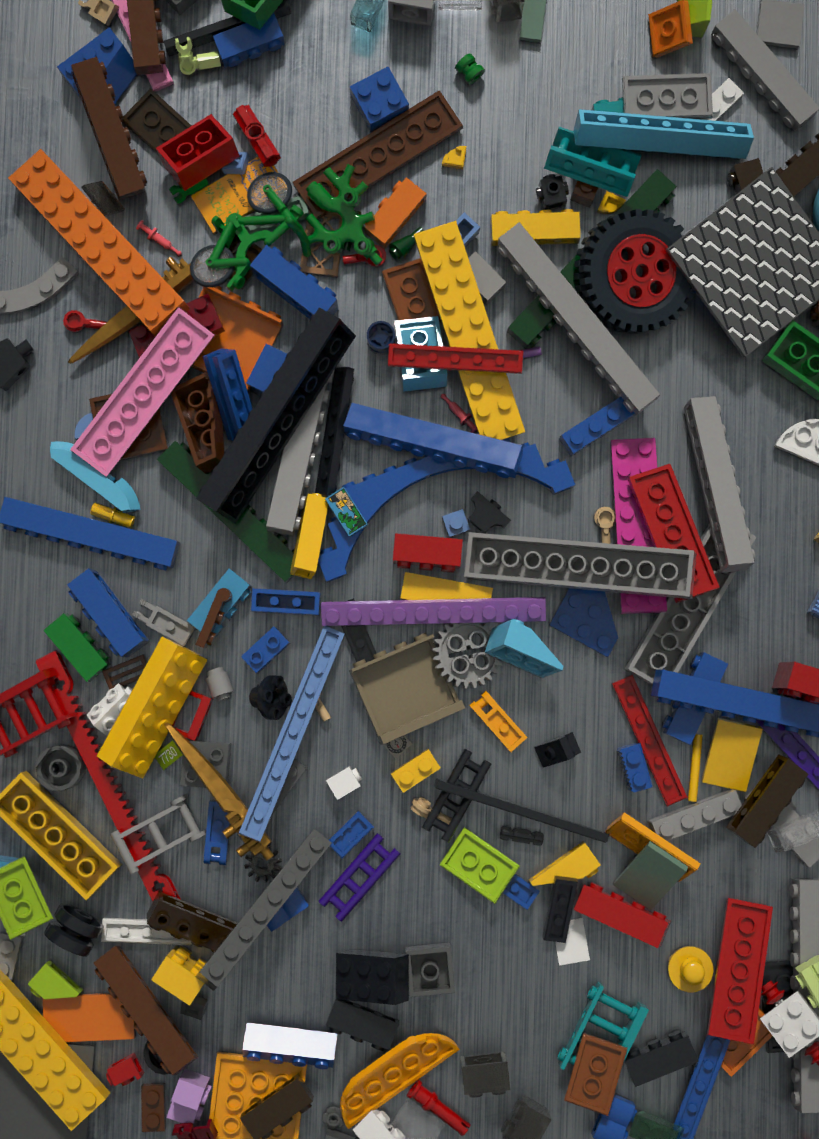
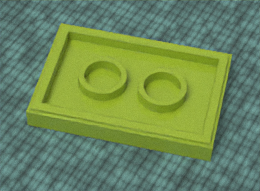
[440,827,520,904]
[0,856,53,940]

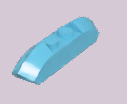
[50,441,141,513]

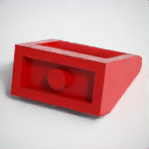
[172,690,213,741]

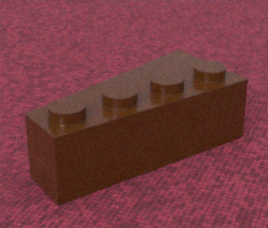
[171,372,225,474]

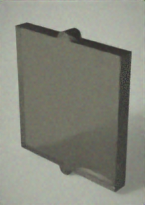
[81,181,125,216]

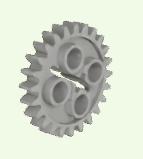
[431,622,502,689]

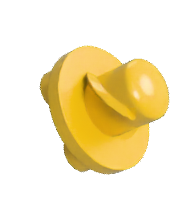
[668,946,713,993]

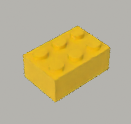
[151,946,207,1006]

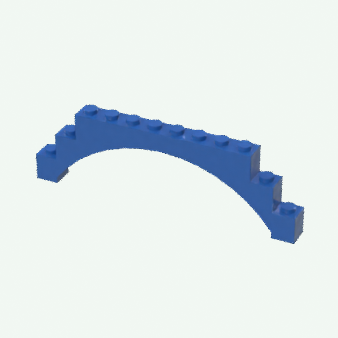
[318,438,575,583]

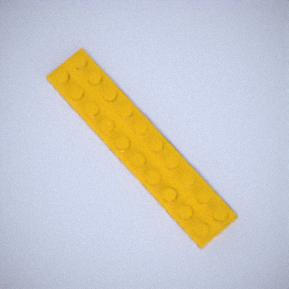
[414,221,525,440]

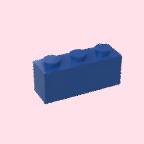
[213,13,285,68]
[251,588,321,616]

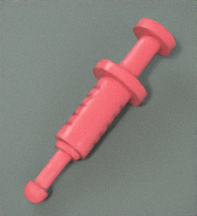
[136,220,182,256]
[441,393,477,433]

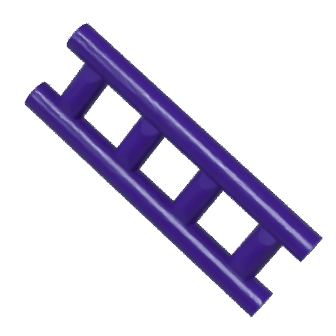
[318,833,401,922]

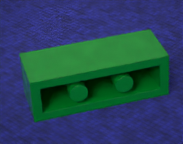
[43,613,111,682]

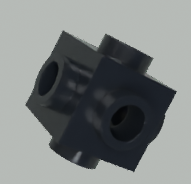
[536,174,569,210]

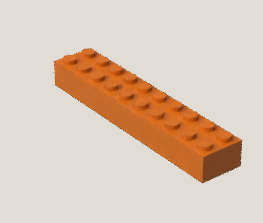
[8,149,190,337]

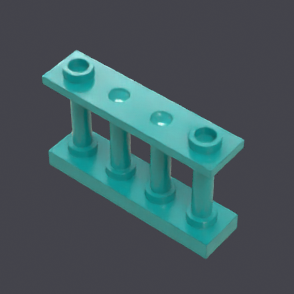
[544,127,641,197]
[557,981,649,1070]

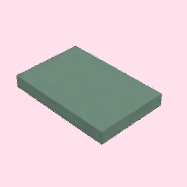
[614,841,688,910]

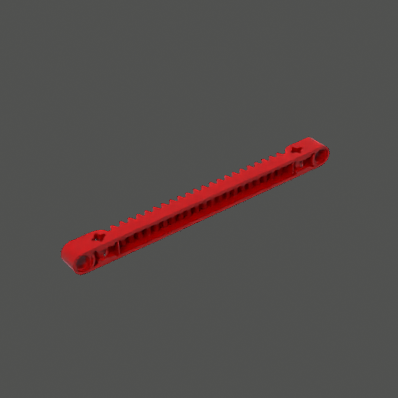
[36,650,181,902]

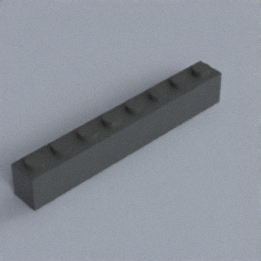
[196,829,331,991]

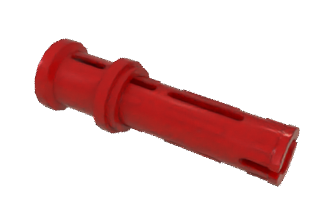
[407,1080,471,1136]

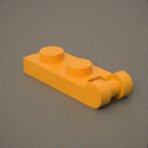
[469,691,528,752]

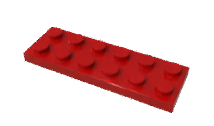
[627,464,719,603]
[707,898,773,1045]

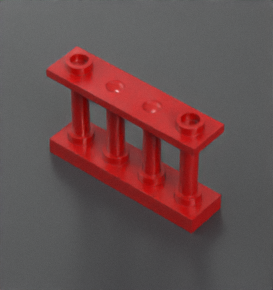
[0,668,77,758]

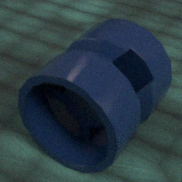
[367,321,395,355]

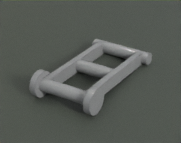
[110,794,206,874]

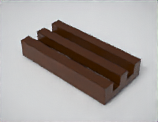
[102,654,147,690]

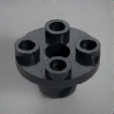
[249,675,292,720]

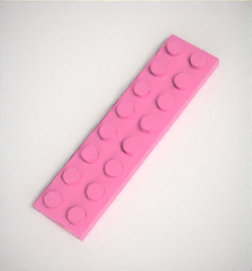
[70,307,215,477]

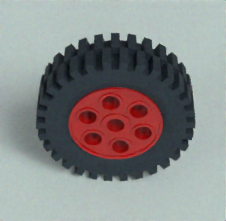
[574,209,694,333]

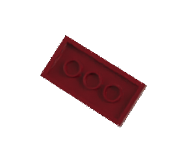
[129,293,225,358]

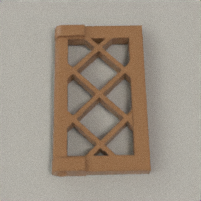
[300,209,342,278]

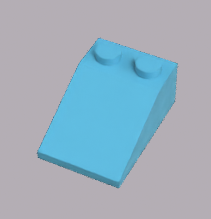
[395,316,447,392]
[485,619,564,678]

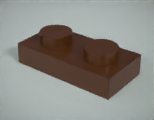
[141,1083,166,1132]

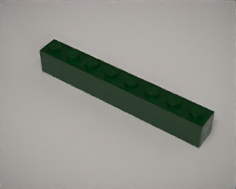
[157,441,295,583]

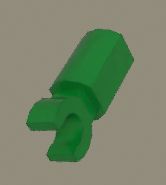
[169,178,209,204]

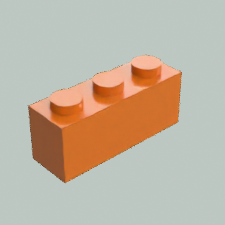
[364,177,427,249]

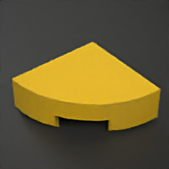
[442,146,467,169]
[597,191,626,214]

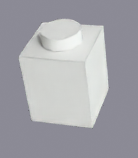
[326,766,362,800]

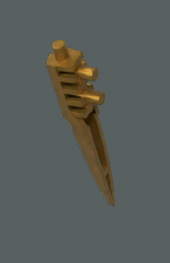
[68,257,202,364]
[164,723,274,861]

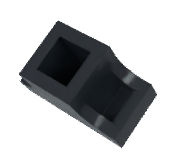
[468,491,511,534]
[534,732,581,768]

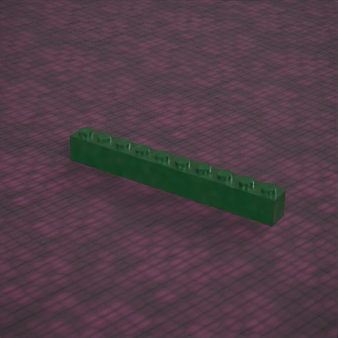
[507,169,677,349]

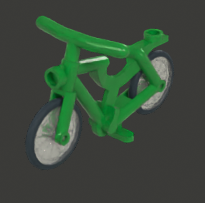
[190,172,311,292]

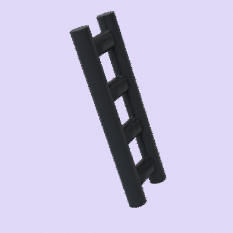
[422,749,491,843]

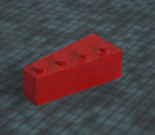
[574,882,671,948]

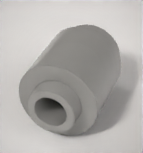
[206,667,234,702]

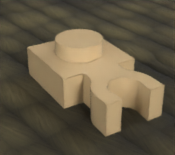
[78,0,119,26]

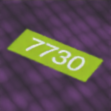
[155,740,183,770]

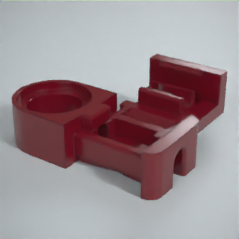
[172,1119,218,1139]

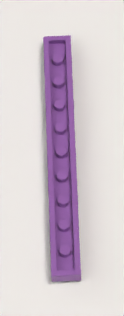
[321,597,546,626]

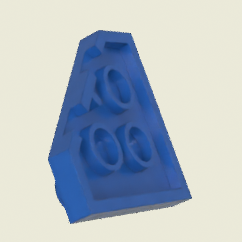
[549,588,618,657]

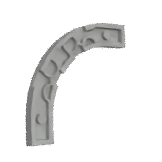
[0,257,79,315]

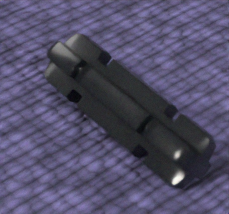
[500,826,544,846]

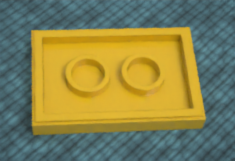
[702,717,763,792]

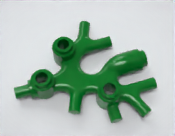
[306,164,383,266]

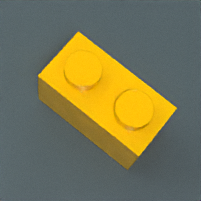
[391,749,441,793]

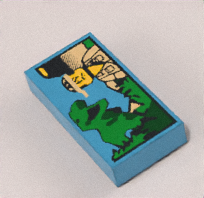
[325,487,368,537]

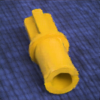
[90,503,136,529]

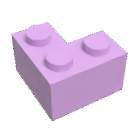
[166,1069,212,1124]

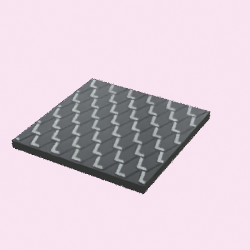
[665,167,819,357]

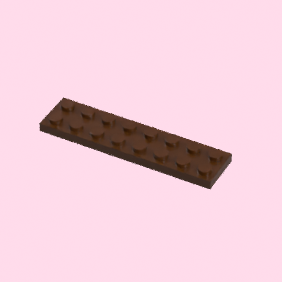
[292,90,463,220]

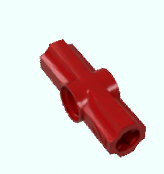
[233,105,281,167]

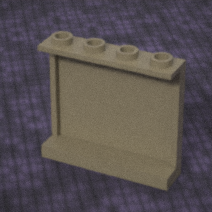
[349,633,465,745]

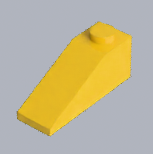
[529,841,601,886]

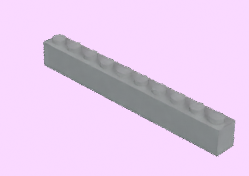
[497,222,660,415]
[789,878,819,1113]

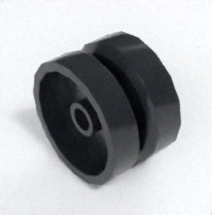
[44,903,104,957]

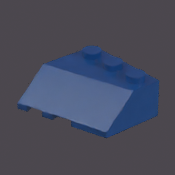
[57,27,137,106]

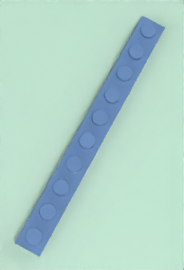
[238,626,345,843]

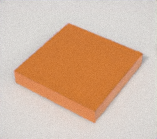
[648,0,693,58]

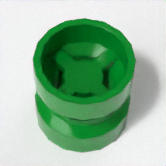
[455,53,485,85]

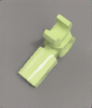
[175,37,221,75]

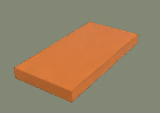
[43,993,136,1042]

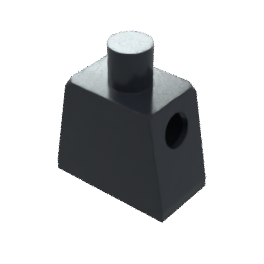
[0,338,34,391]

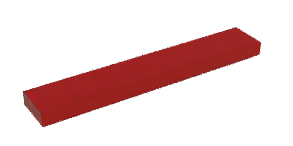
[388,344,524,374]
[612,675,688,807]

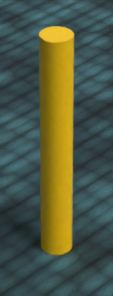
[688,734,703,802]

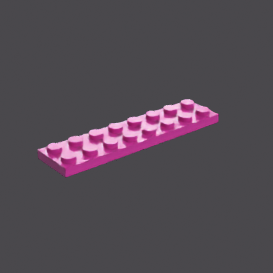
[610,438,667,614]

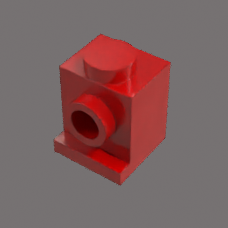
[106,1052,144,1087]

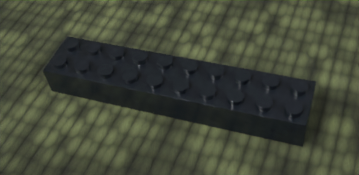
[196,308,356,524]

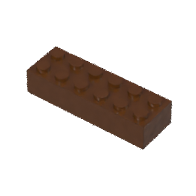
[71,57,147,201]

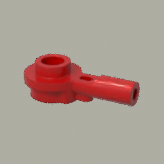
[343,245,386,267]
[63,310,107,332]

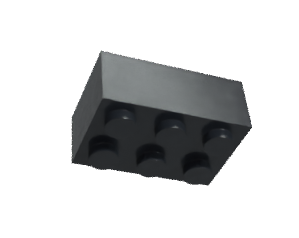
[336,949,409,1005]

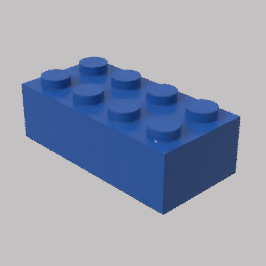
[250,245,338,319]
[67,568,150,658]

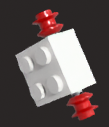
[760,981,819,1066]

